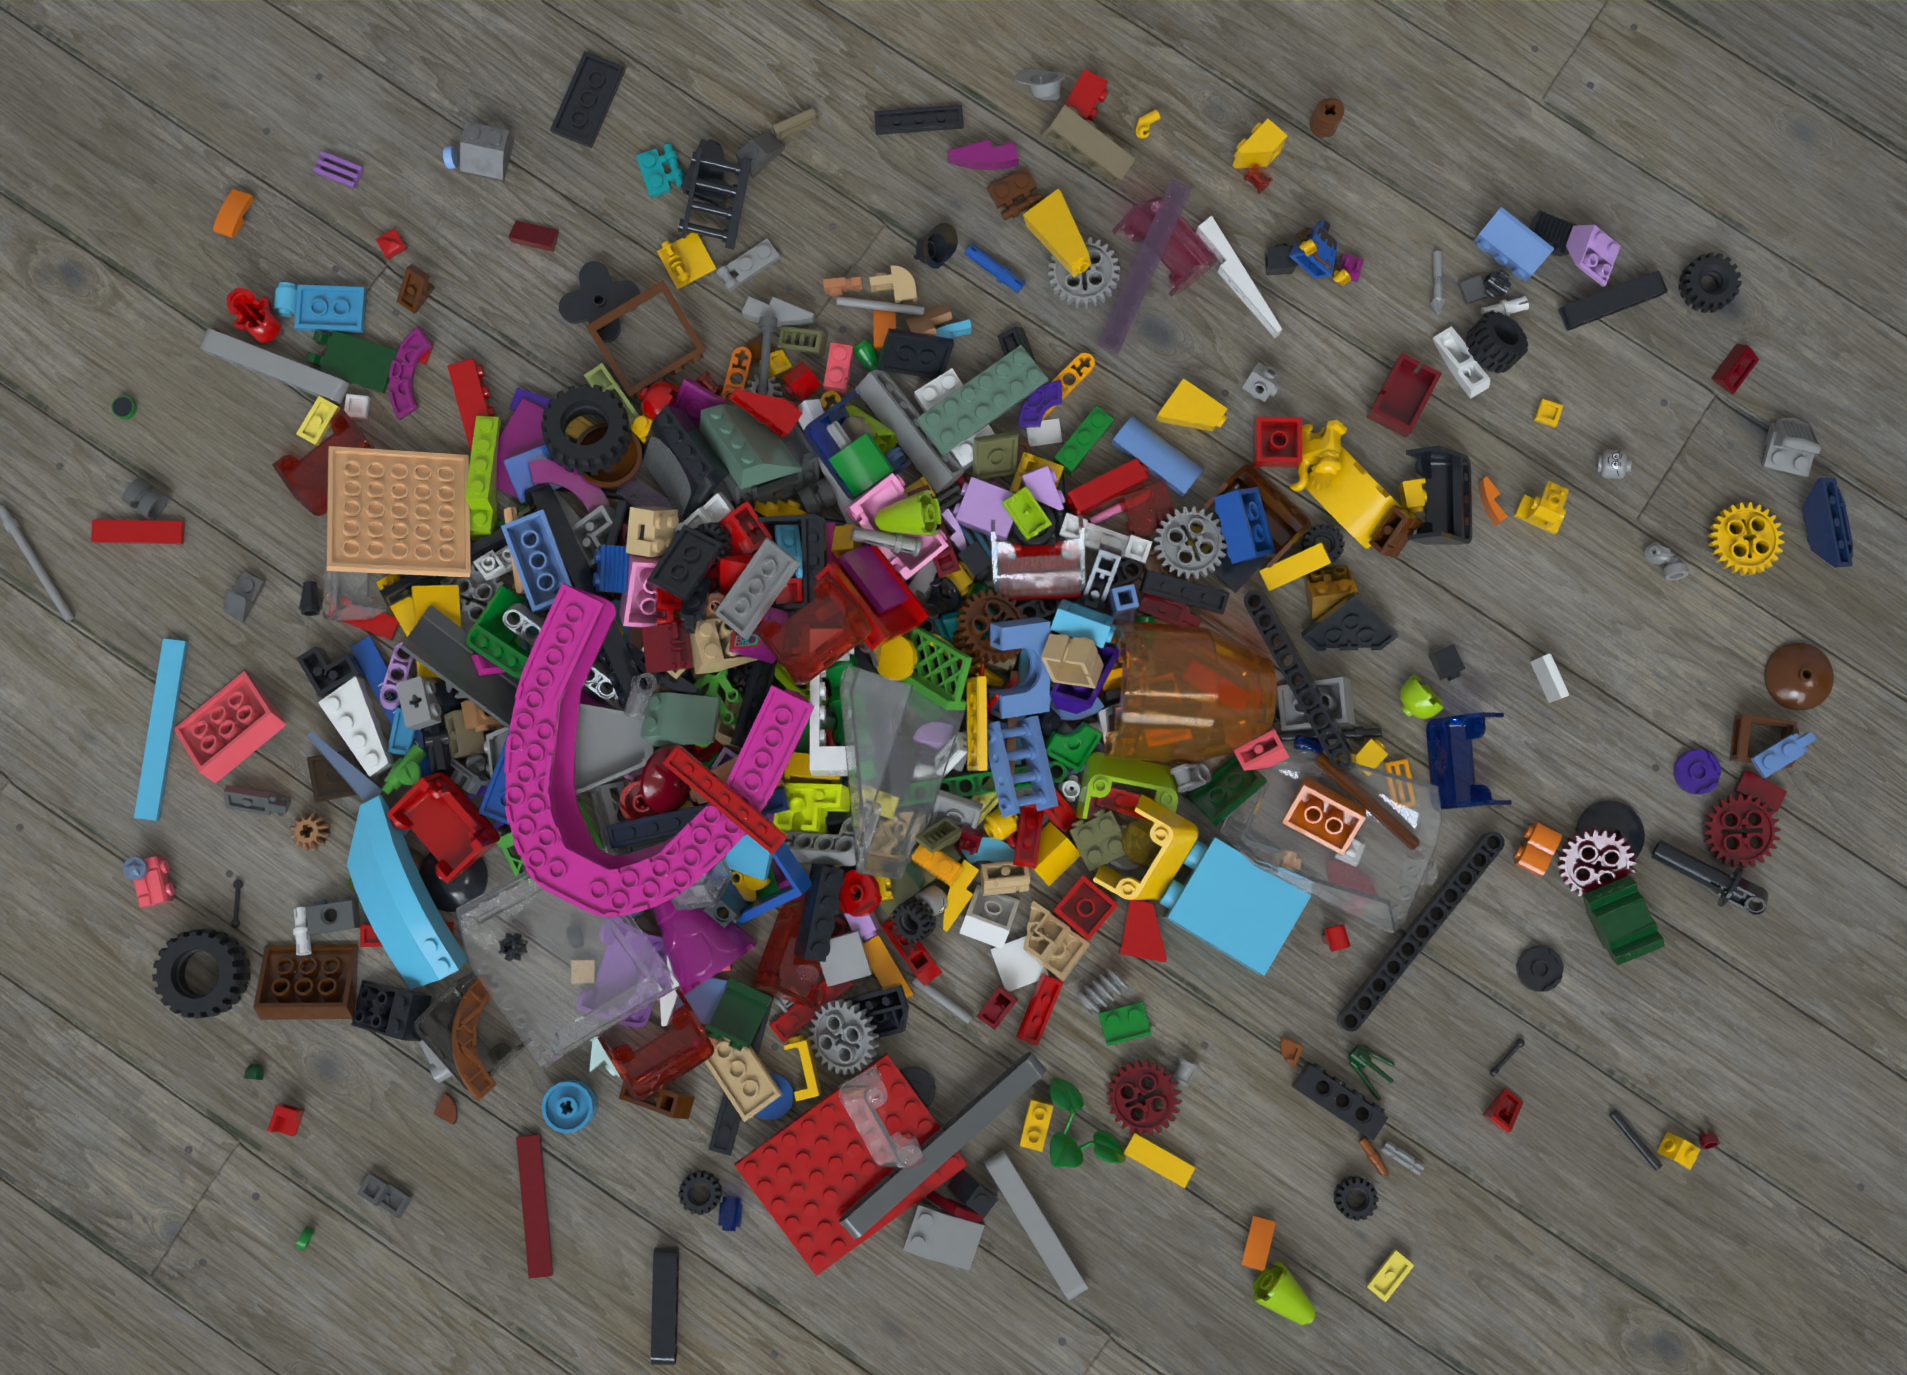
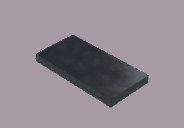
[550,51,626,148]

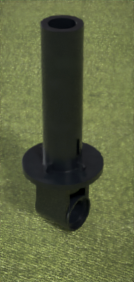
[1651,840,1769,915]

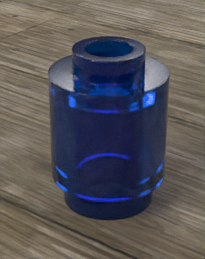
[718,1196,743,1231]

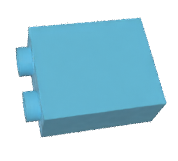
[1159,837,1311,976]

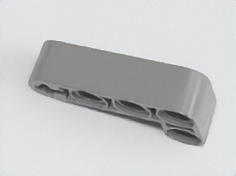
[784,816,869,866]

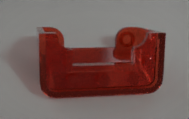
[272,409,376,516]
[754,573,872,686]
[753,900,848,1009]

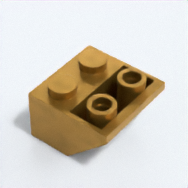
[1304,566,1358,619]

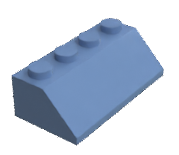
[501,509,573,613]

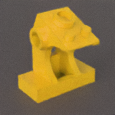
[1514,480,1569,535]

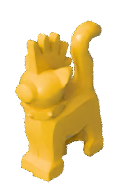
[1290,420,1347,492]

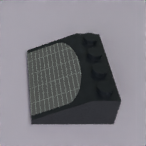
[642,405,730,520]

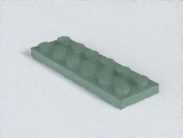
[916,345,1049,457]

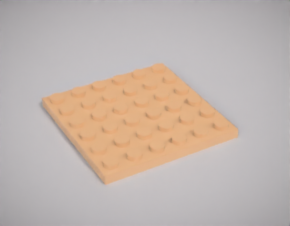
[326,446,471,577]

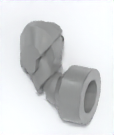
[1645,542,1688,581]

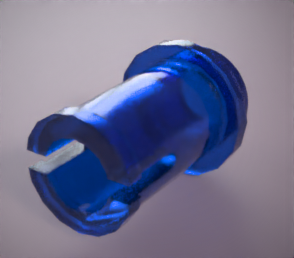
[1293,735,1324,757]

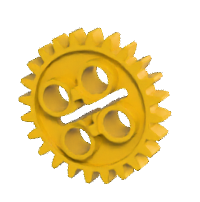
[1708,502,1785,576]

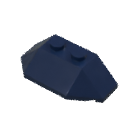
[1802,478,1853,568]

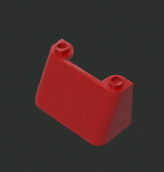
[387,772,500,883]

